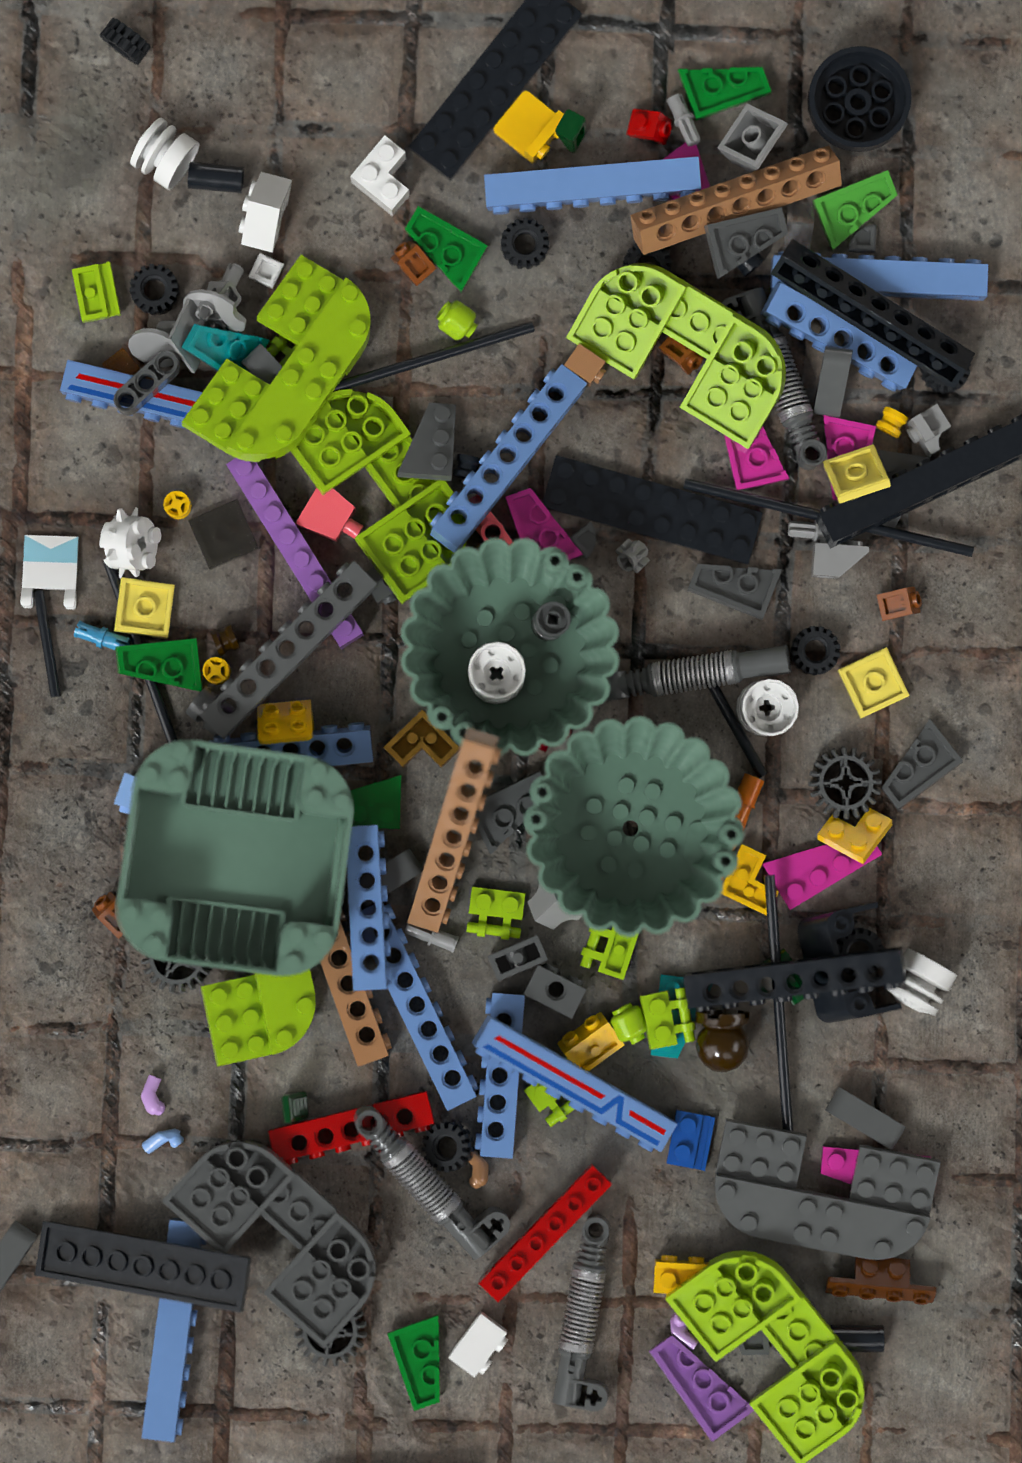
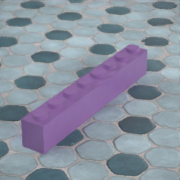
[226,458,364,649]

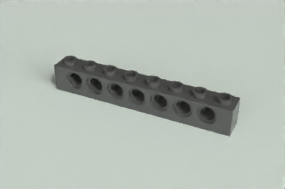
[200,561,378,739]

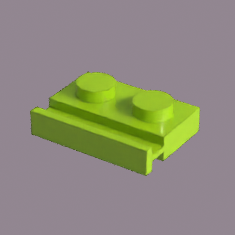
[72,262,121,323]

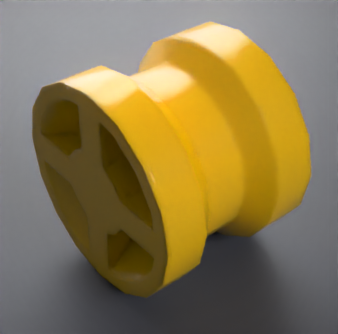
[875,406,909,438]
[163,491,192,520]
[203,657,231,685]

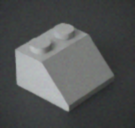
[717,104,788,172]

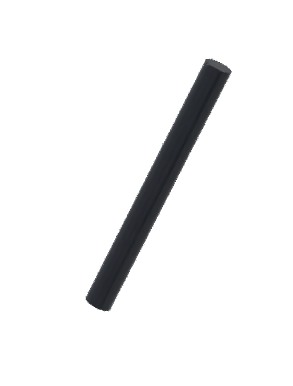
[33,590,61,698]
[707,683,768,778]

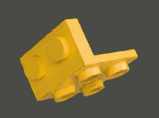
[494,91,564,164]
[257,699,314,745]

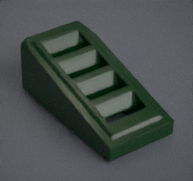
[555,109,587,154]
[282,1091,309,1123]

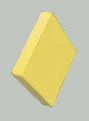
[823,444,891,504]
[114,577,175,639]
[837,647,910,719]

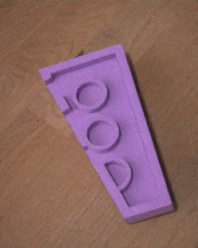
[649,1335,754,1441]

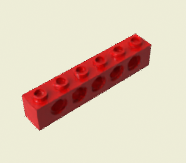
[268,1090,435,1165]
[478,1163,612,1302]

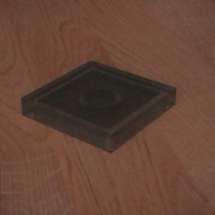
[188,499,259,570]

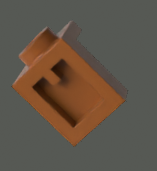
[390,241,436,286]
[659,336,704,375]
[877,587,922,621]
[92,892,123,939]

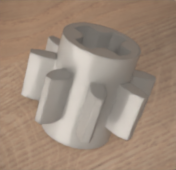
[615,538,650,573]

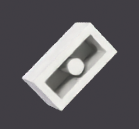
[448,1311,508,1377]

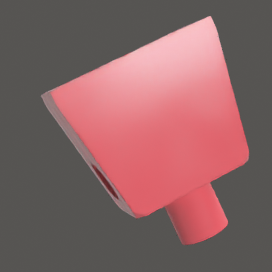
[295,488,364,542]

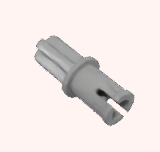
[667,94,700,146]
[788,520,825,542]
[405,923,459,953]

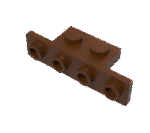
[825,1257,937,1305]

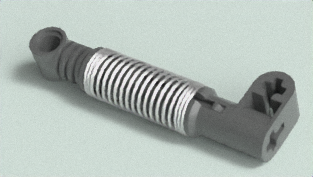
[722,288,827,470]
[605,645,792,701]
[354,1105,510,1260]
[552,1215,611,1411]

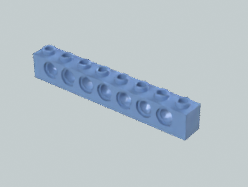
[430,364,587,553]
[362,903,479,1111]

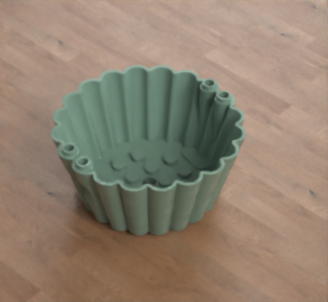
[401,538,619,756]
[524,716,744,937]

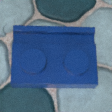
[666,1109,715,1171]

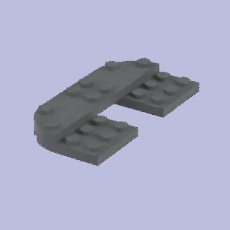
[715,1118,941,1260]
[162,1140,376,1348]

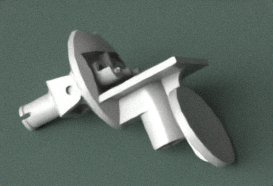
[128,263,247,373]

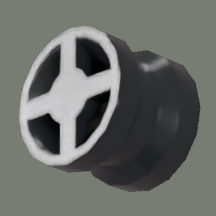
[453,454,482,479]

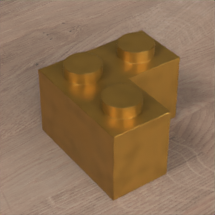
[384,710,460,768]

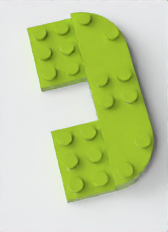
[182,255,370,462]
[566,263,786,449]
[291,389,467,604]
[200,969,316,1066]
[665,1251,864,1463]

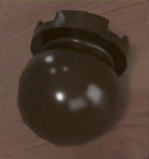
[695,1009,750,1073]

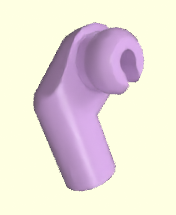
[141,1074,165,1116]
[670,1313,699,1351]

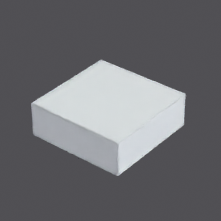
[248,253,285,289]

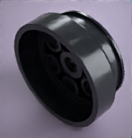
[807,46,911,152]

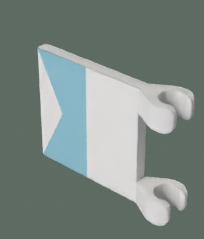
[20,535,79,610]

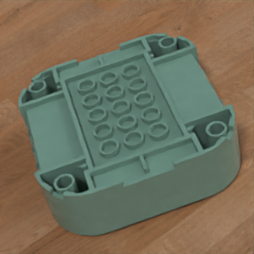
[115,740,353,976]

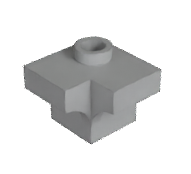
[907,404,951,457]
[528,883,583,930]

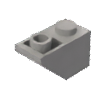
[811,538,869,579]

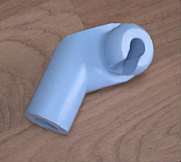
[142,1128,184,1154]

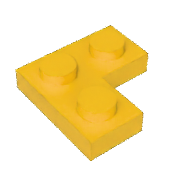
[817,807,892,864]
[721,844,779,916]

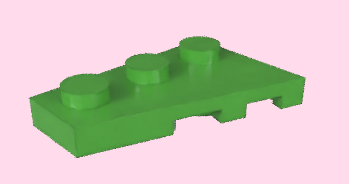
[812,170,897,250]

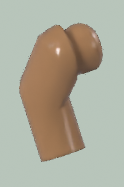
[468,1149,489,1189]

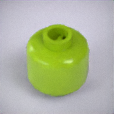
[436,300,477,340]
[610,1002,647,1045]

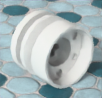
[130,118,200,190]
[468,642,525,704]
[736,679,799,736]
[886,948,957,1016]

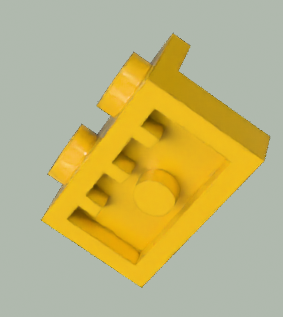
[557,1012,624,1071]
[653,1255,709,1294]

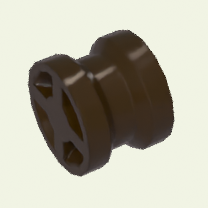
[210,623,240,656]

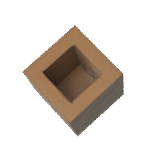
[564,343,607,387]

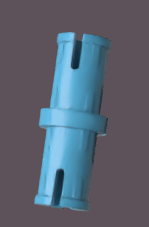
[74,621,131,650]

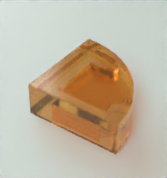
[102,347,140,375]

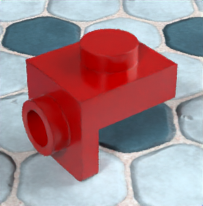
[626,109,672,145]

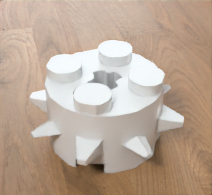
[99,507,162,578]

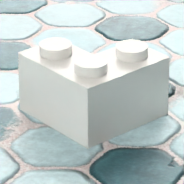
[350,135,410,216]
[239,172,292,252]

